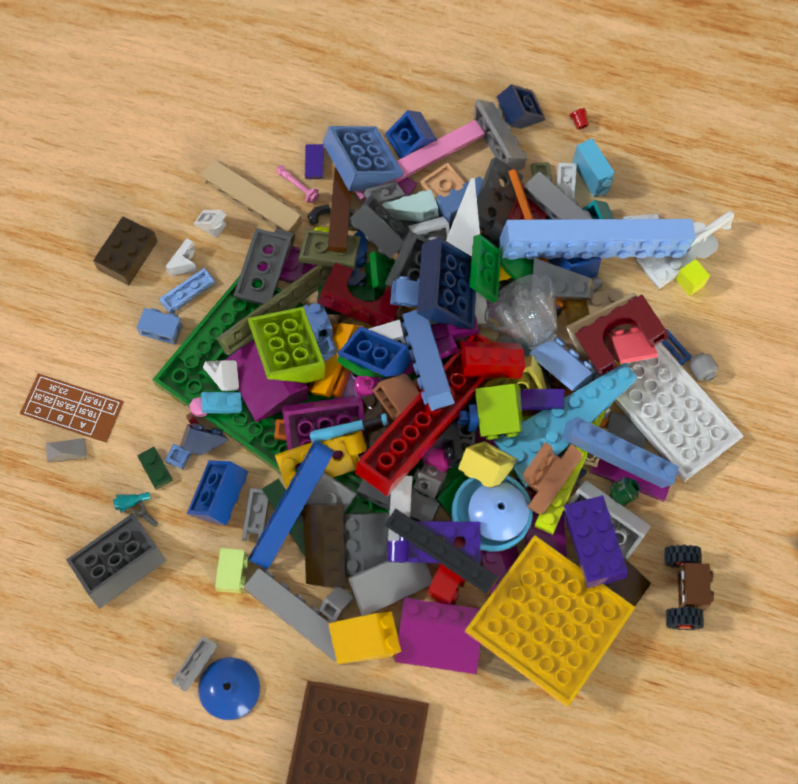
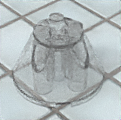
[484,274,558,350]

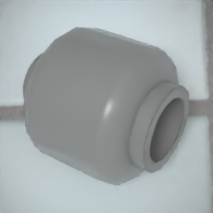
[689,353,718,382]

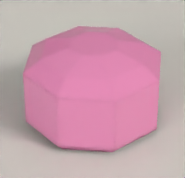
[190,397,207,418]

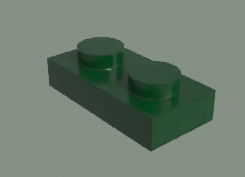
[137,447,173,490]

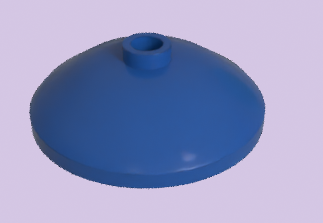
[198,657,260,720]

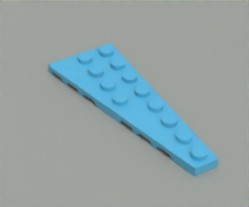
[494,363,637,488]

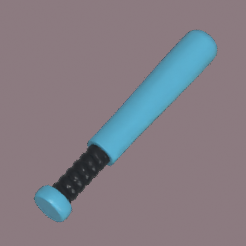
[310,413,389,442]

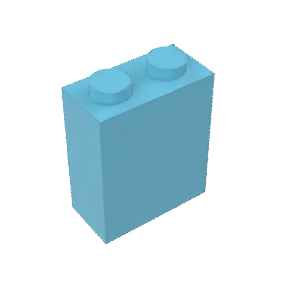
[572,139,615,198]

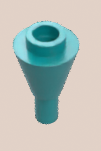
[113,492,151,513]

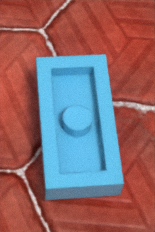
[201,392,242,413]

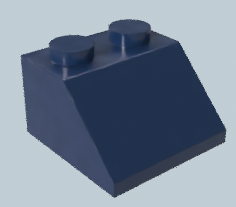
[496,84,546,129]

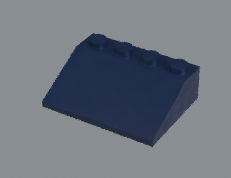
[417,237,476,330]

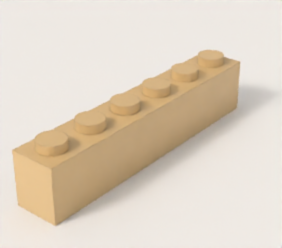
[200,159,302,233]

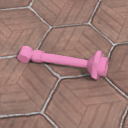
[276,165,319,203]

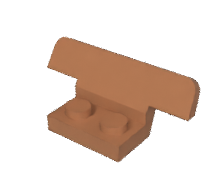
[523,442,582,514]

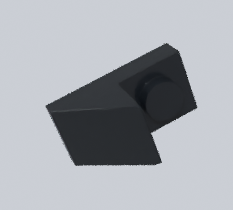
[431,422,463,467]

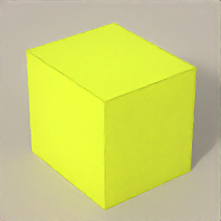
[675,259,710,296]

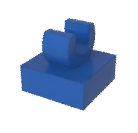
[458,404,479,432]

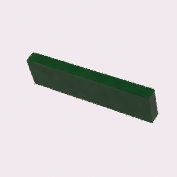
[262,478,305,556]

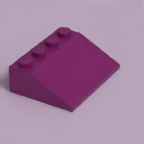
[226,339,308,422]
[281,396,368,469]
[395,598,481,675]

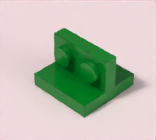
[365,251,396,299]

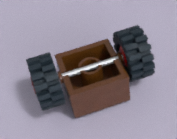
[664,544,714,630]

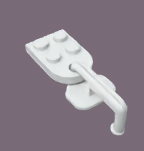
[636,211,734,290]

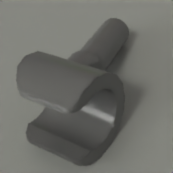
[133,503,158,527]

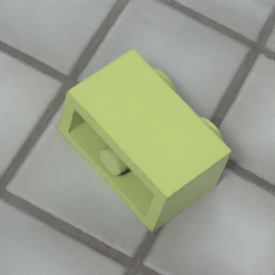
[215,548,249,594]

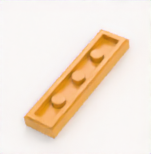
[311,323,358,397]

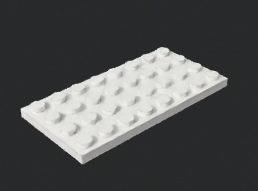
[588,343,743,482]

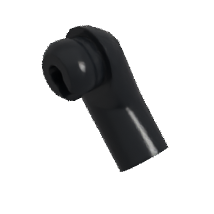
[307,204,330,225]

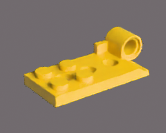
[275,431,367,489]

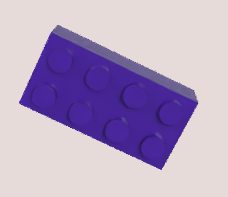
[564,495,628,588]

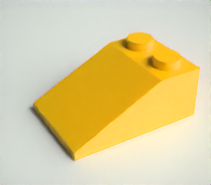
[328,612,401,665]

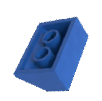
[338,326,412,377]
[186,460,248,525]

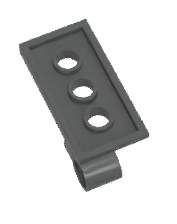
[477,157,523,244]
[233,228,295,305]

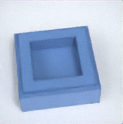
[318,336,338,362]
[165,444,192,470]

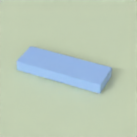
[159,268,216,313]

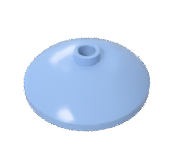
[468,482,529,541]

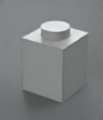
[319,586,354,622]

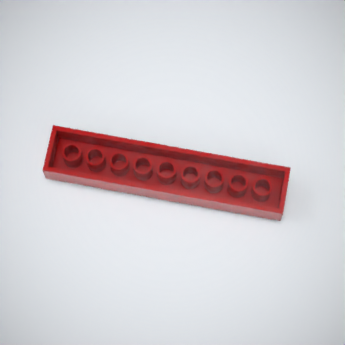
[355,333,491,497]

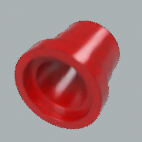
[569,108,589,130]

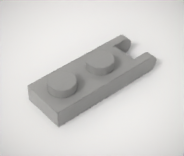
[242,488,269,541]
[172,636,218,691]

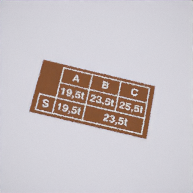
[20,373,124,442]

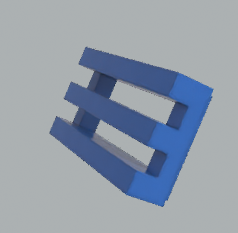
[660,329,692,365]

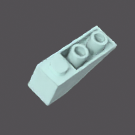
[382,190,439,222]

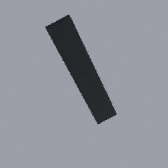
[385,508,499,594]

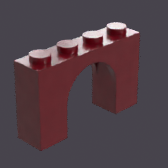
[318,262,399,327]
[575,294,668,377]

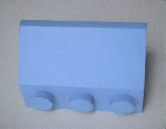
[529,337,598,391]

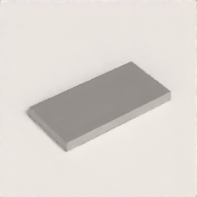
[349,547,433,616]

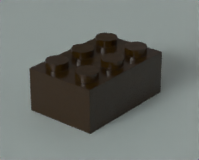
[93,216,158,286]

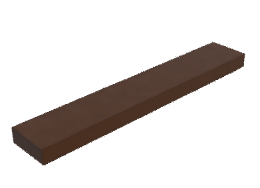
[328,167,351,252]

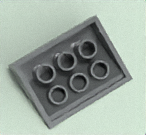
[66,513,167,609]

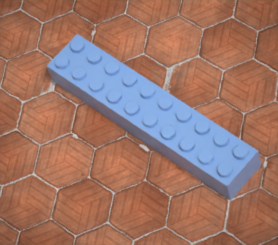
[500,219,696,260]

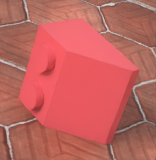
[606,326,658,364]

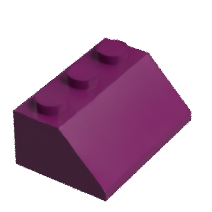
[480,545,519,596]

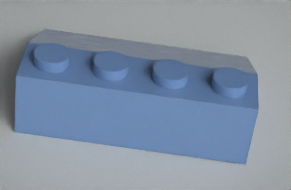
[323,126,404,191]

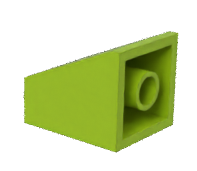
[475,384,523,440]

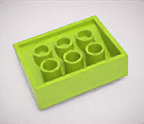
[248,307,325,383]

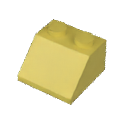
[458,441,518,487]

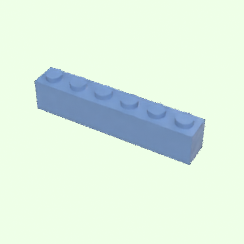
[401,310,454,411]
[561,417,679,488]

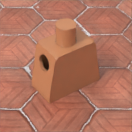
[373,374,420,421]

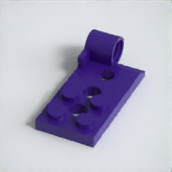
[387,521,481,563]

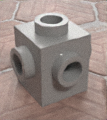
[413,464,447,498]

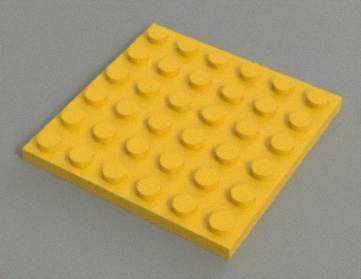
[465,535,636,707]

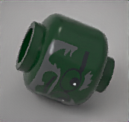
[610,477,640,506]

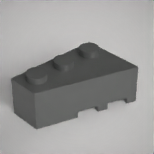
[532,258,594,300]

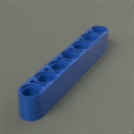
[248,440,334,570]

